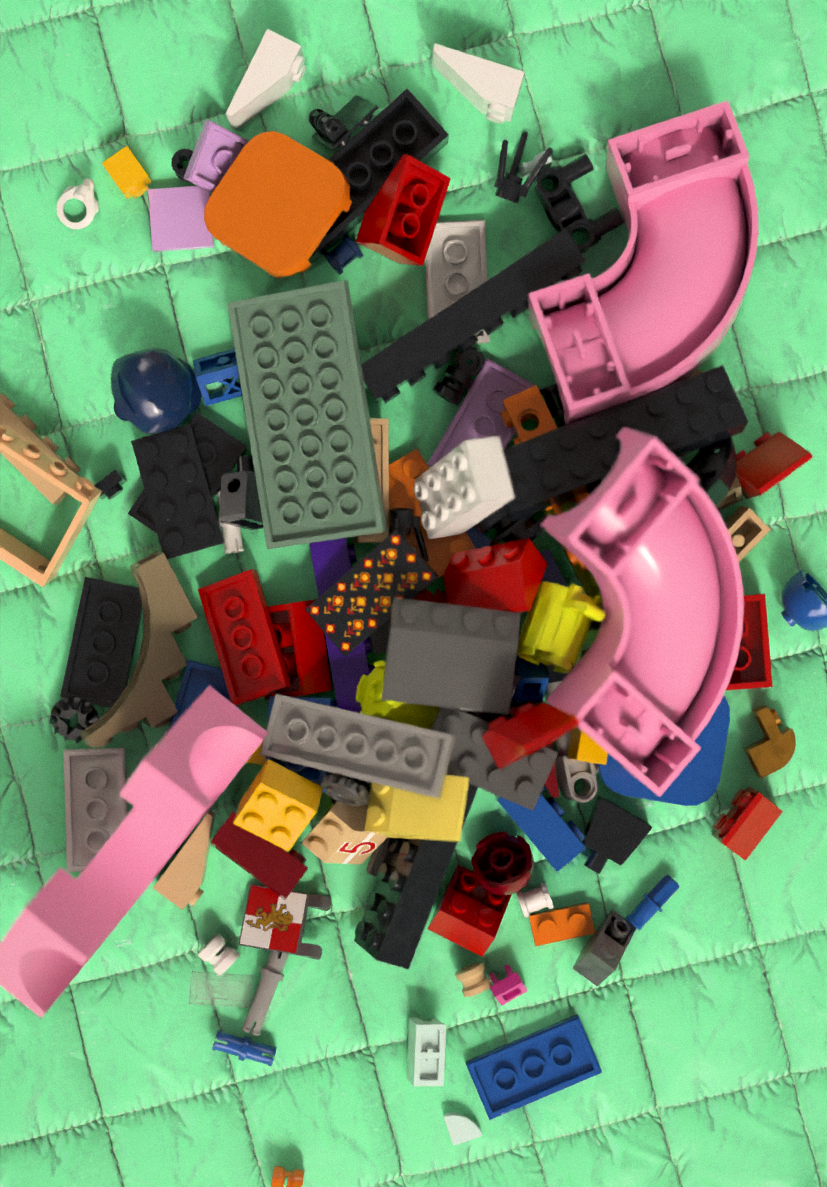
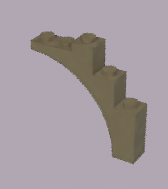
[79,551,198,749]

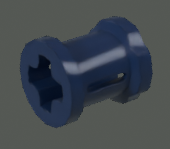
[323,235,364,275]

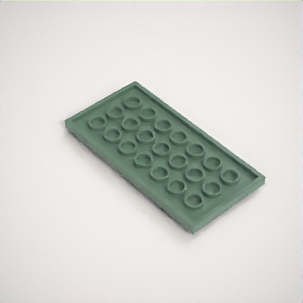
[228,280,387,549]

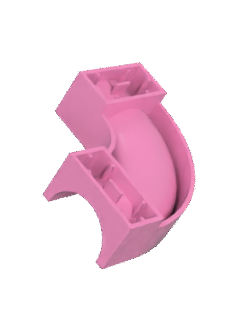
[528,100,759,425]
[541,427,744,797]
[0,685,269,1018]

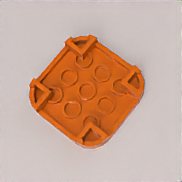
[204,131,352,279]

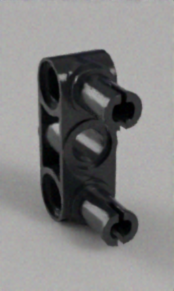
[535,154,624,254]

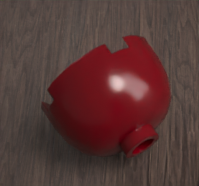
[471,832,534,895]

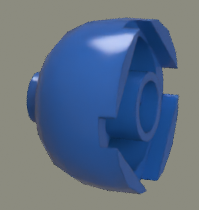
[781,569,827,632]

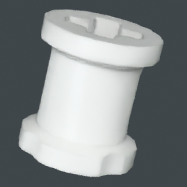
[516,882,554,918]

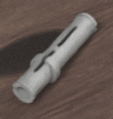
[241,951,289,1036]

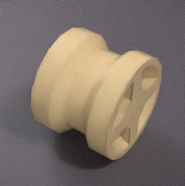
[455,962,492,997]

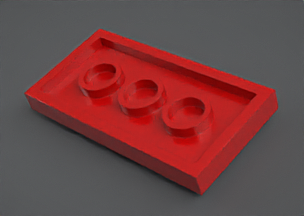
[198,569,292,706]

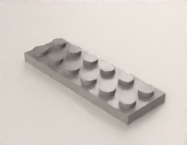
[260,694,455,799]

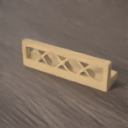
[353,418,389,543]

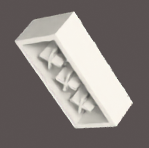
[414,436,515,539]

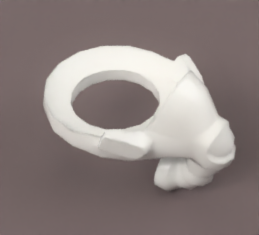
[56,178,99,229]

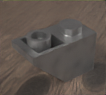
[573,910,636,986]

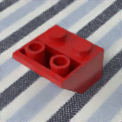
[712,786,783,861]
[427,865,512,957]

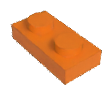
[529,902,595,946]

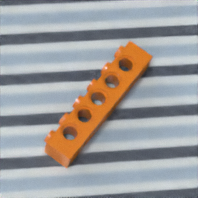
[500,385,590,572]

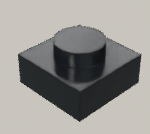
[94,470,127,500]

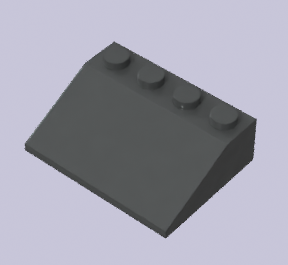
[381,598,520,715]

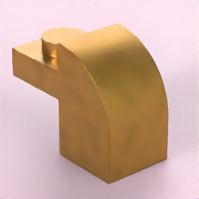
[743,705,796,778]

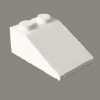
[226,29,306,131]
[432,44,525,124]

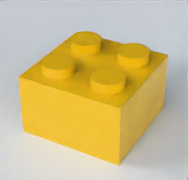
[233,759,323,852]

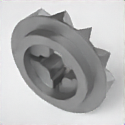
[321,775,370,806]

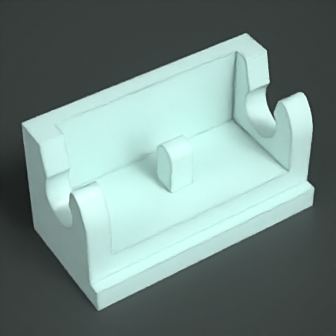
[406,1017,446,1087]

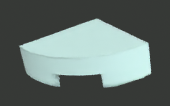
[518,151,552,178]
[443,1113,482,1146]

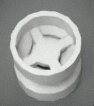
[197,933,240,977]

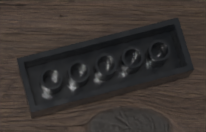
[308,89,449,265]

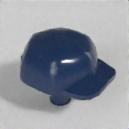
[111,348,202,434]

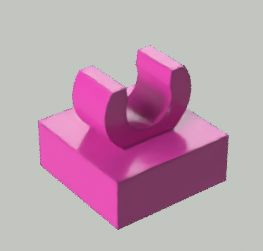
[490,964,528,1006]

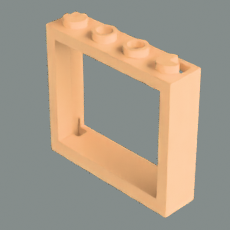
[0,425,102,587]

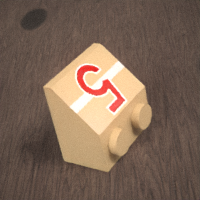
[301,801,387,865]

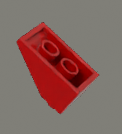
[355,154,451,266]
[735,431,813,499]
[481,702,581,770]

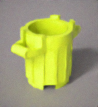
[517,582,605,674]
[356,661,440,730]

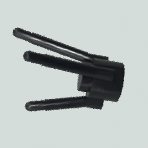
[494,132,553,203]
[389,508,429,562]

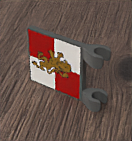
[238,884,331,960]

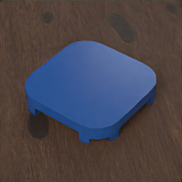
[596,695,730,806]

